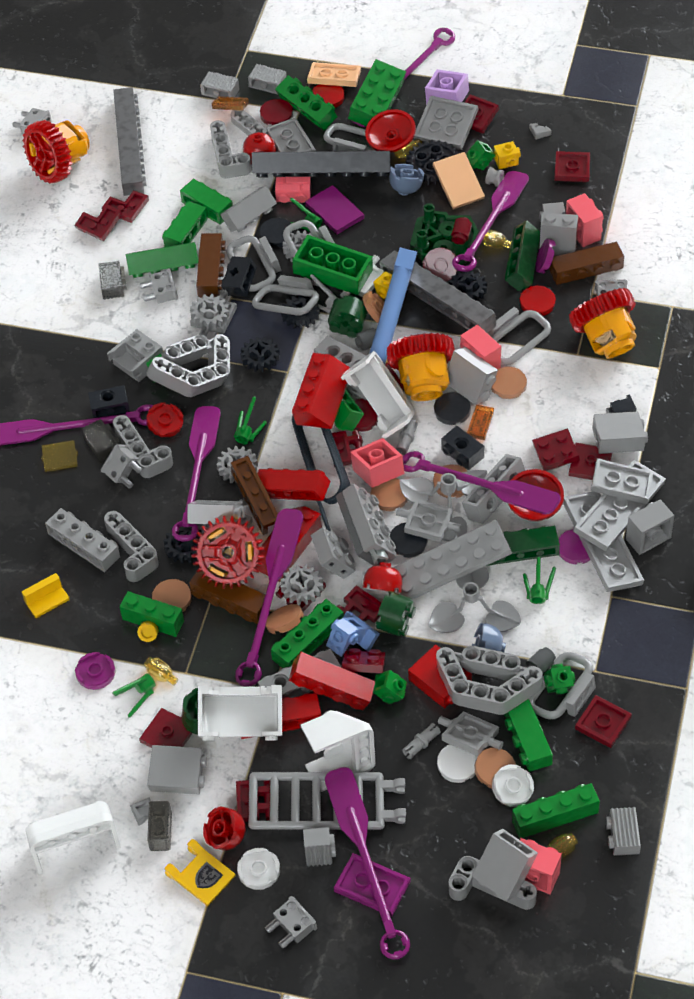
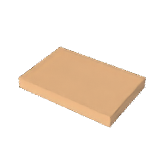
[307,62,361,87]
[433,152,485,209]

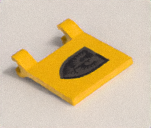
[164,839,236,907]

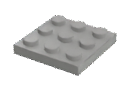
[414,96,479,150]

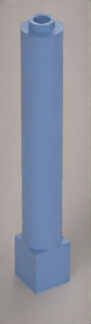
[369,247,417,364]

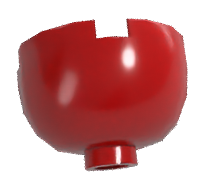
[242,132,276,165]
[362,562,402,593]
[203,806,246,850]

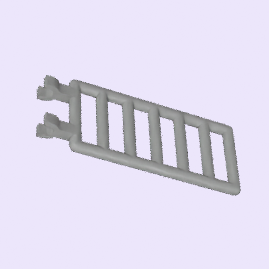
[248,772,406,830]

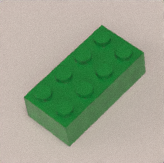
[348,59,406,127]
[292,235,373,295]

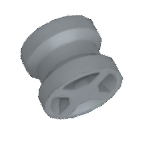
[485,167,504,187]

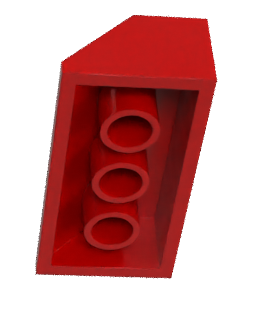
[292,353,350,429]
[256,506,322,582]

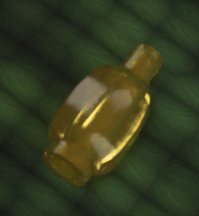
[394,139,422,158]
[482,229,511,249]
[144,657,178,685]
[547,833,578,858]

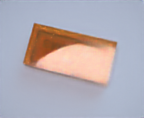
[212,96,249,110]
[467,404,494,440]

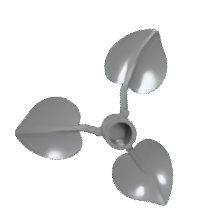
[400,470,487,541]
[428,566,521,633]

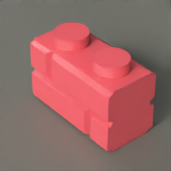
[275,177,311,203]

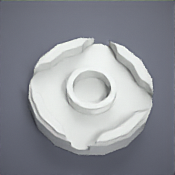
[437,744,478,783]
[492,765,534,807]
[237,848,280,890]

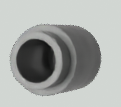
[355,328,377,351]
[526,647,556,674]

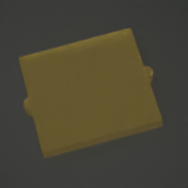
[41,440,78,472]

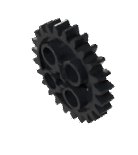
[406,140,460,185]

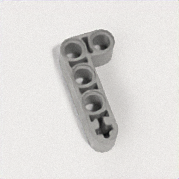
[210,120,251,178]
[113,415,173,478]
[104,511,159,582]
[449,856,537,910]

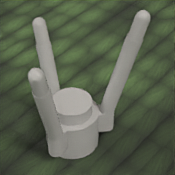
[310,274,339,314]

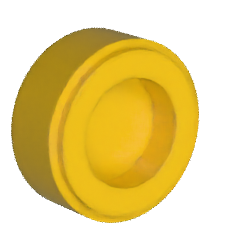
[137,621,158,642]

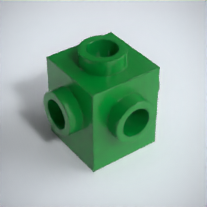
[466,140,496,170]
[544,664,575,694]
[373,670,407,704]

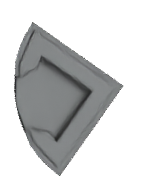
[529,123,552,139]
[130,797,152,826]

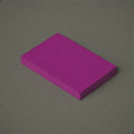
[305,185,364,234]
[334,853,411,917]

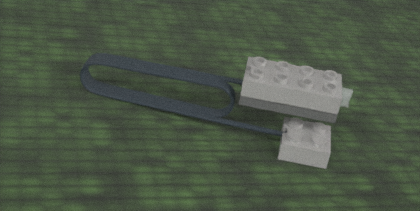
[292,415,397,579]

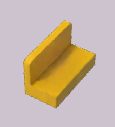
[21,573,69,618]

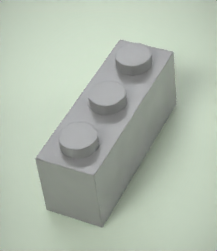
[220,186,277,232]

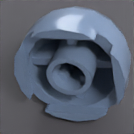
[389,164,424,195]
[471,623,506,660]

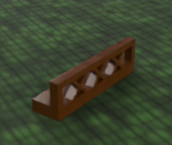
[231,456,278,535]

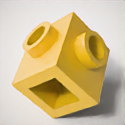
[494,141,521,169]
[373,272,392,299]

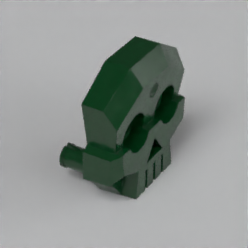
[410,204,478,265]

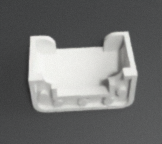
[198,685,282,741]

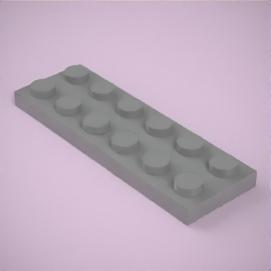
[573,460,666,552]
[563,491,644,592]
[392,519,512,599]

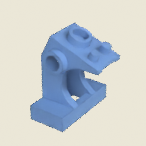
[326,611,380,657]

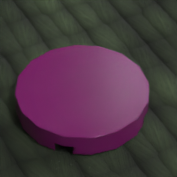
[535,238,556,274]
[559,529,590,564]
[75,652,116,690]

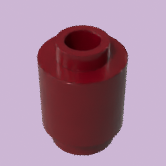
[451,217,472,245]

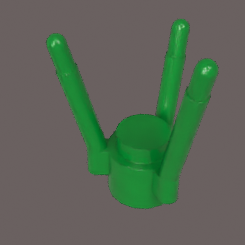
[289,198,322,232]
[234,396,267,444]
[523,557,556,604]
[112,673,156,718]

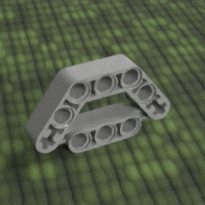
[146,334,230,397]
[436,646,543,715]

